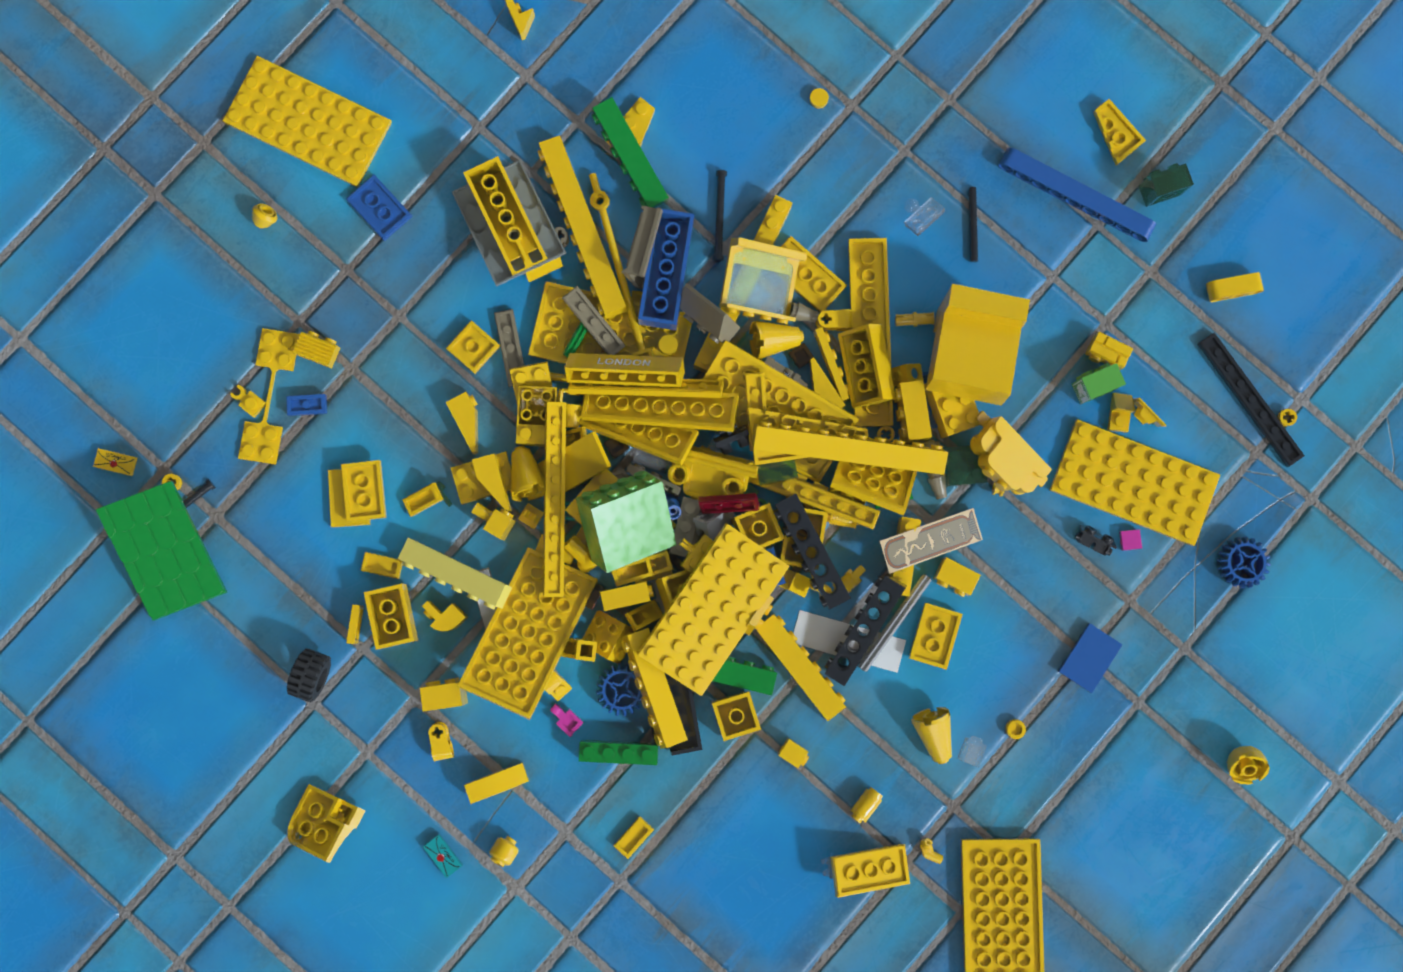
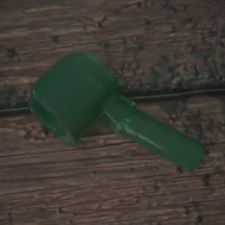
[436,481,453,507]

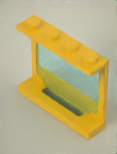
[719,237,807,325]

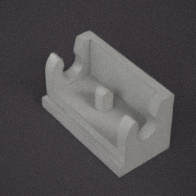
[693,512,735,540]

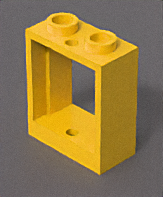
[600,582,654,611]

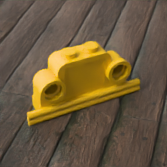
[970,410,1052,495]
[668,446,758,500]

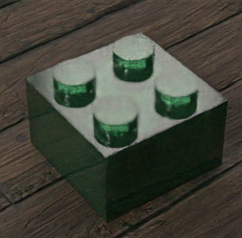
[1138,163,1194,207]
[944,445,988,488]

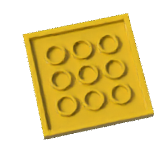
[830,437,917,515]

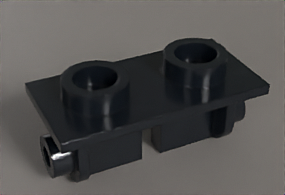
[1075,524,1117,556]

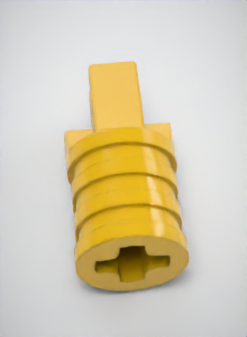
[833,565,866,593]

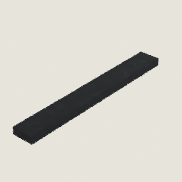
[1197,332,1305,467]

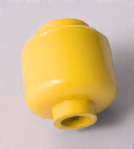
[489,836,519,867]

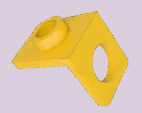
[891,363,923,387]

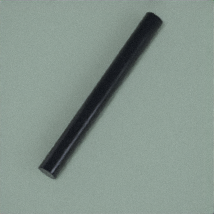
[969,187,978,262]

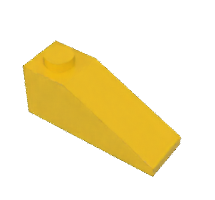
[809,357,845,408]
[446,392,478,455]
[470,454,512,512]

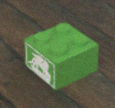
[1072,363,1126,405]

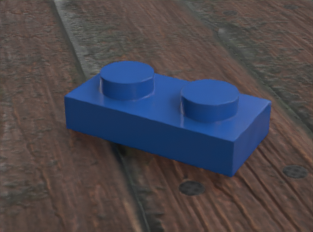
[286,394,327,416]

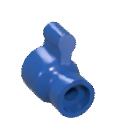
[665,494,681,520]

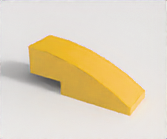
[612,551,674,587]
[464,763,529,804]

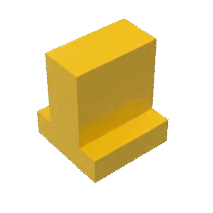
[926,284,1030,406]

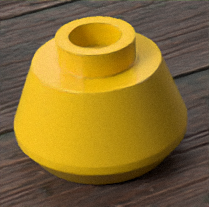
[252,204,278,228]

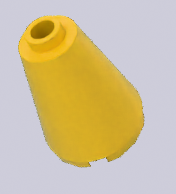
[749,321,804,359]
[511,446,544,501]
[911,707,952,764]

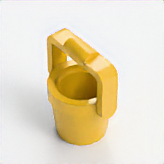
[557,388,585,428]

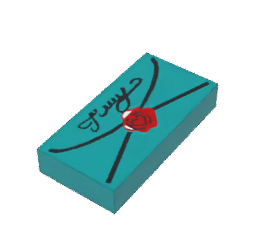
[423,834,463,878]

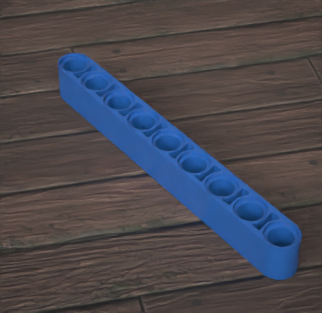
[998,147,1156,242]

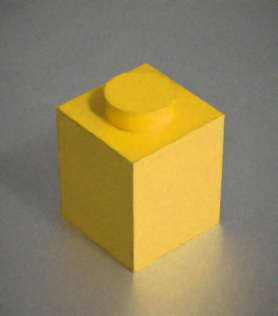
[777,738,809,768]

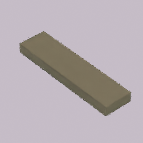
[562,286,625,355]
[494,309,524,387]

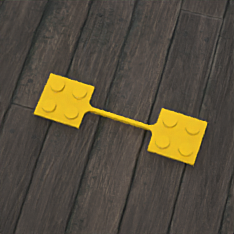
[238,328,300,465]

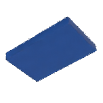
[346,174,413,241]
[1058,623,1122,693]

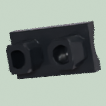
[713,423,749,455]

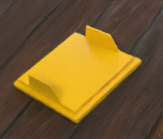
[1133,397,1167,427]

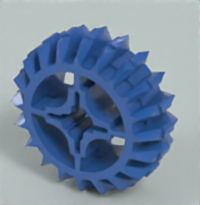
[1216,537,1271,588]
[596,663,642,716]

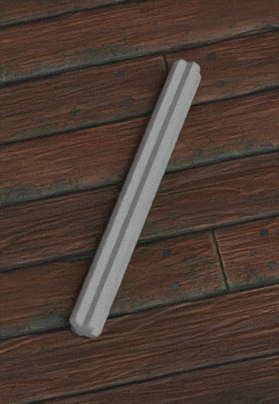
[858,574,931,672]

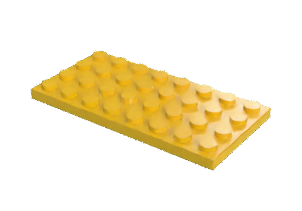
[223,56,392,188]
[528,281,692,364]
[703,340,859,483]
[1049,419,1220,546]
[637,523,790,696]
[457,547,598,720]
[961,838,1044,972]

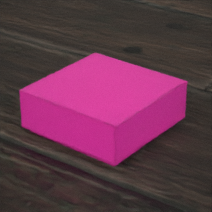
[1119,529,1142,551]

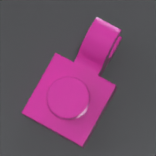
[550,703,584,737]

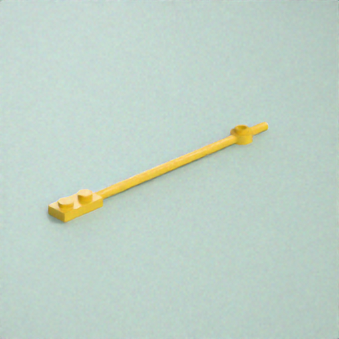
[589,173,654,356]

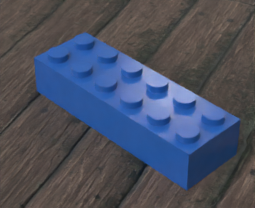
[638,209,694,330]

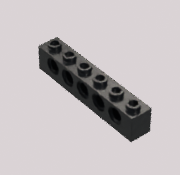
[773,494,851,610]
[824,574,907,686]

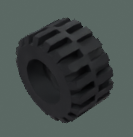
[287,648,331,703]

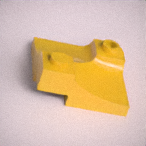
[287,784,365,863]

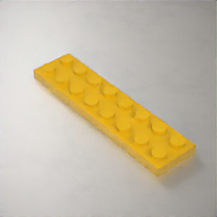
[581,393,739,432]

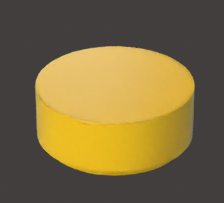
[810,88,829,109]
[659,335,678,355]
[1005,719,1026,739]

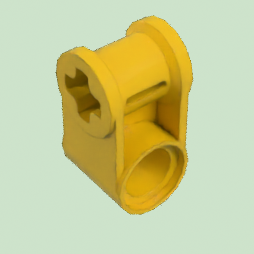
[815,309,852,331]
[428,722,454,762]

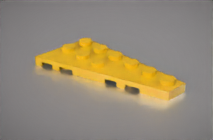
[747,407,869,465]

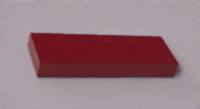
[698,493,760,514]

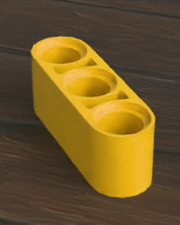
[1206,272,1264,302]

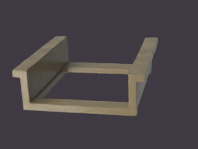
[621,206,663,289]

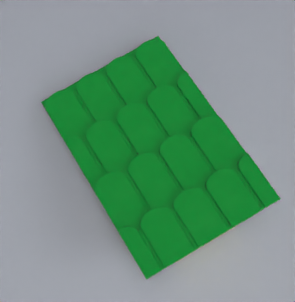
[95,481,228,621]

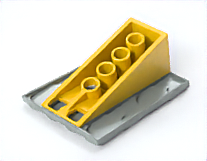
[452,156,566,287]

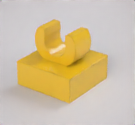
[518,503,544,529]

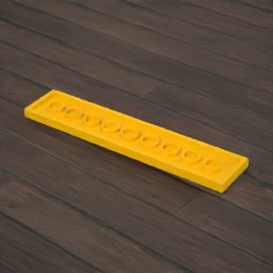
[848,238,893,427]

